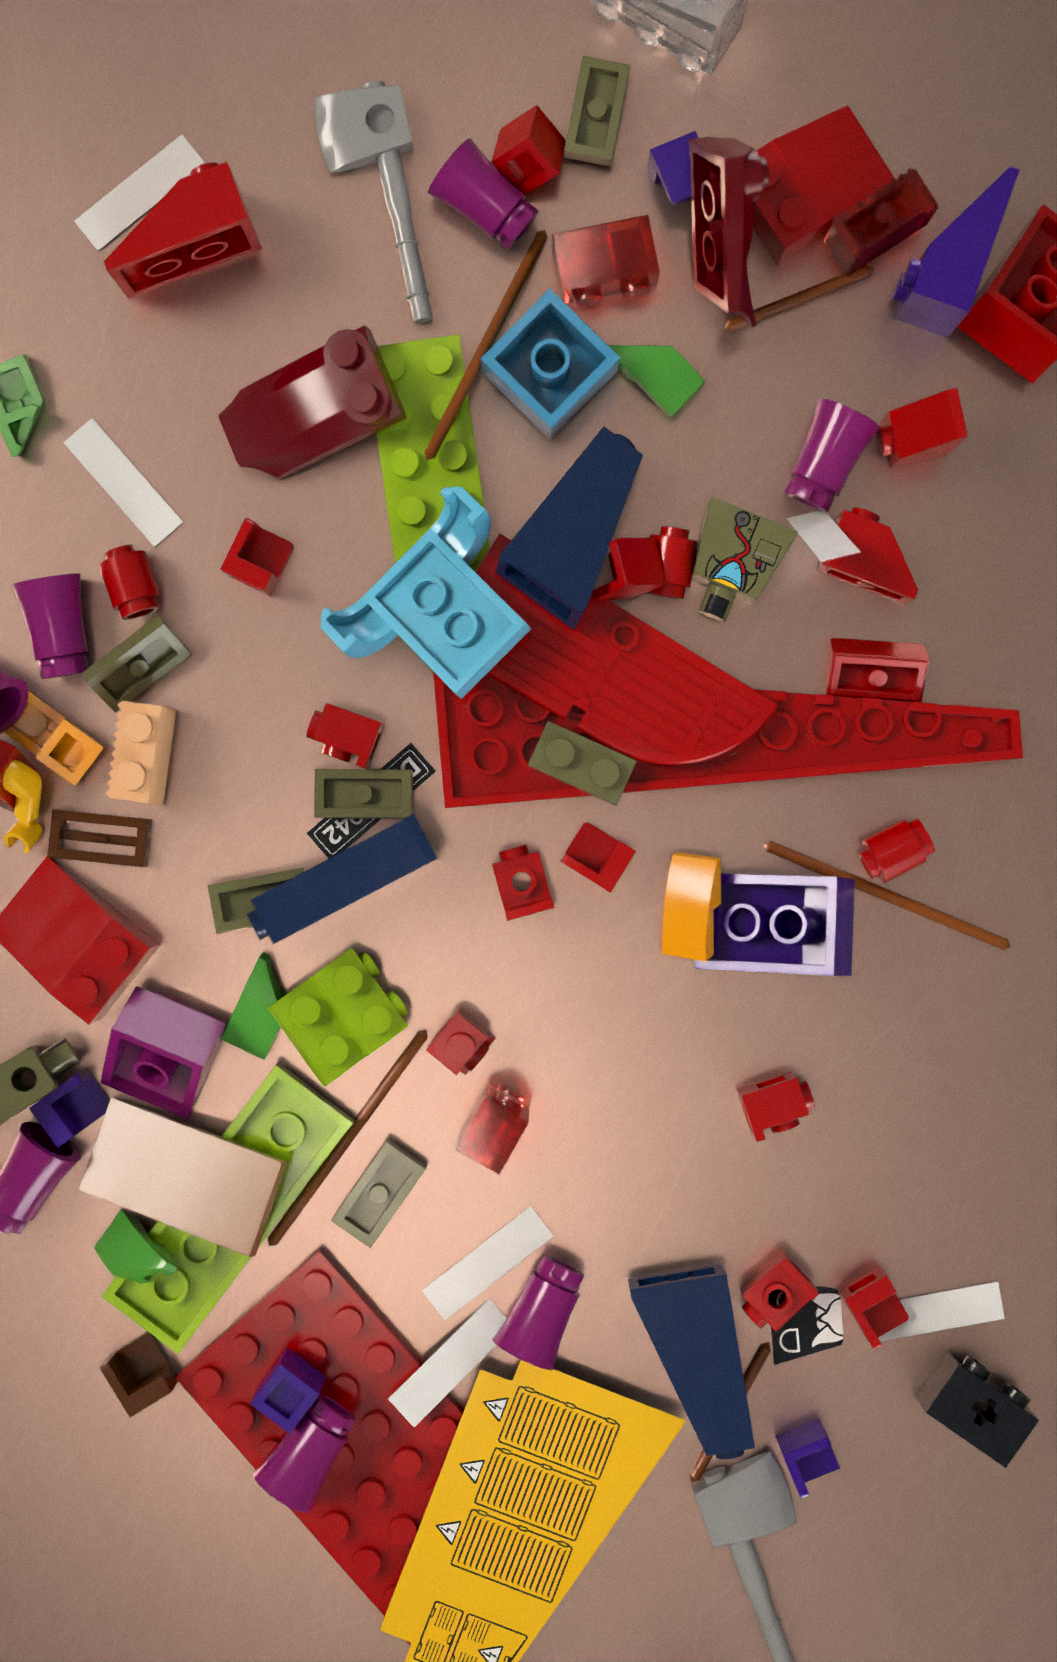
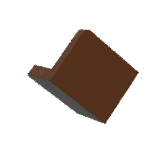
[100,1331,178,1417]

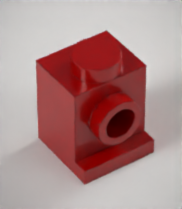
[306,703,385,769]
[492,844,554,921]
[426,1007,496,1075]
[736,1071,815,1142]
[740,1249,819,1332]

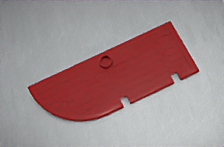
[475,533,779,765]

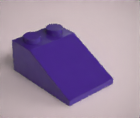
[891,166,1020,337]
[695,873,855,976]

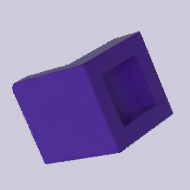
[647,131,698,205]
[29,1068,110,1148]
[250,1347,325,1434]
[775,1418,840,1499]

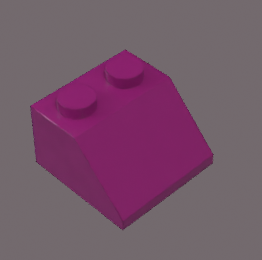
[100,986,226,1120]

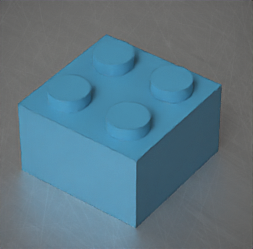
[481,288,620,440]

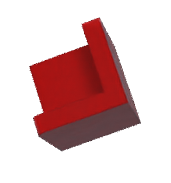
[491,105,566,195]
[220,517,294,597]
[592,538,666,601]
[560,822,636,893]
[839,1267,909,1350]

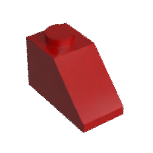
[876,388,968,468]
[816,507,918,605]

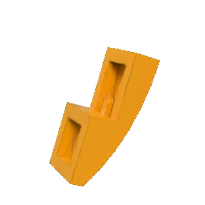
[4,689,105,786]
[662,852,721,962]

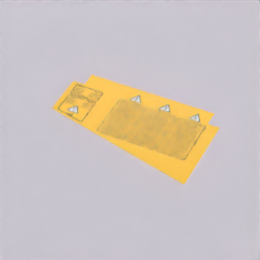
[380,1360,686,1662]

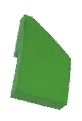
[608,345,705,416]
[0,354,45,457]
[221,952,287,1060]
[94,1208,178,1284]

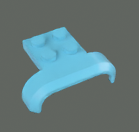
[321,486,531,699]

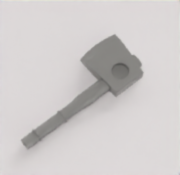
[314,81,433,324]
[692,1451,797,1662]

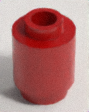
[646,526,698,599]
[99,544,160,620]
[858,818,935,883]

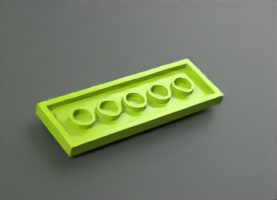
[376,334,490,572]
[101,1063,354,1354]

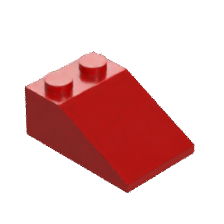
[753,105,900,266]
[103,162,262,299]
[957,204,1057,384]
[0,855,161,1025]

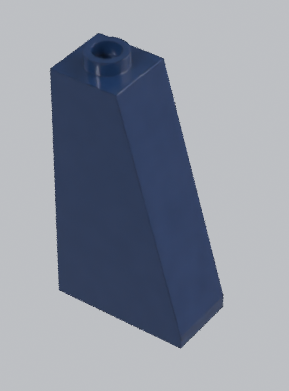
[495,427,643,630]
[247,814,437,944]
[628,1264,755,1459]

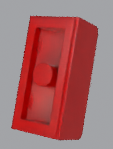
[826,638,930,702]

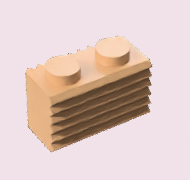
[105,701,176,805]

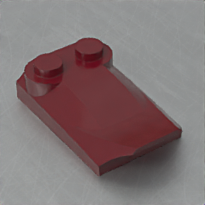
[689,137,769,327]
[218,325,407,479]

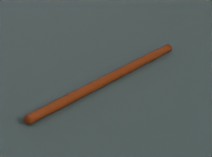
[424,230,548,460]
[764,841,1011,950]
[267,1030,428,1246]

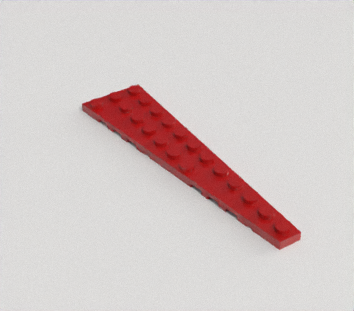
[433,671,1023,808]

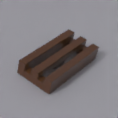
[47,809,152,867]

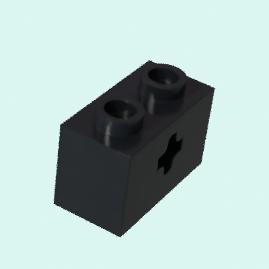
[916,1351,1039,1468]

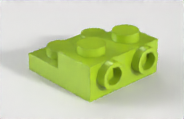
[267,948,408,1087]

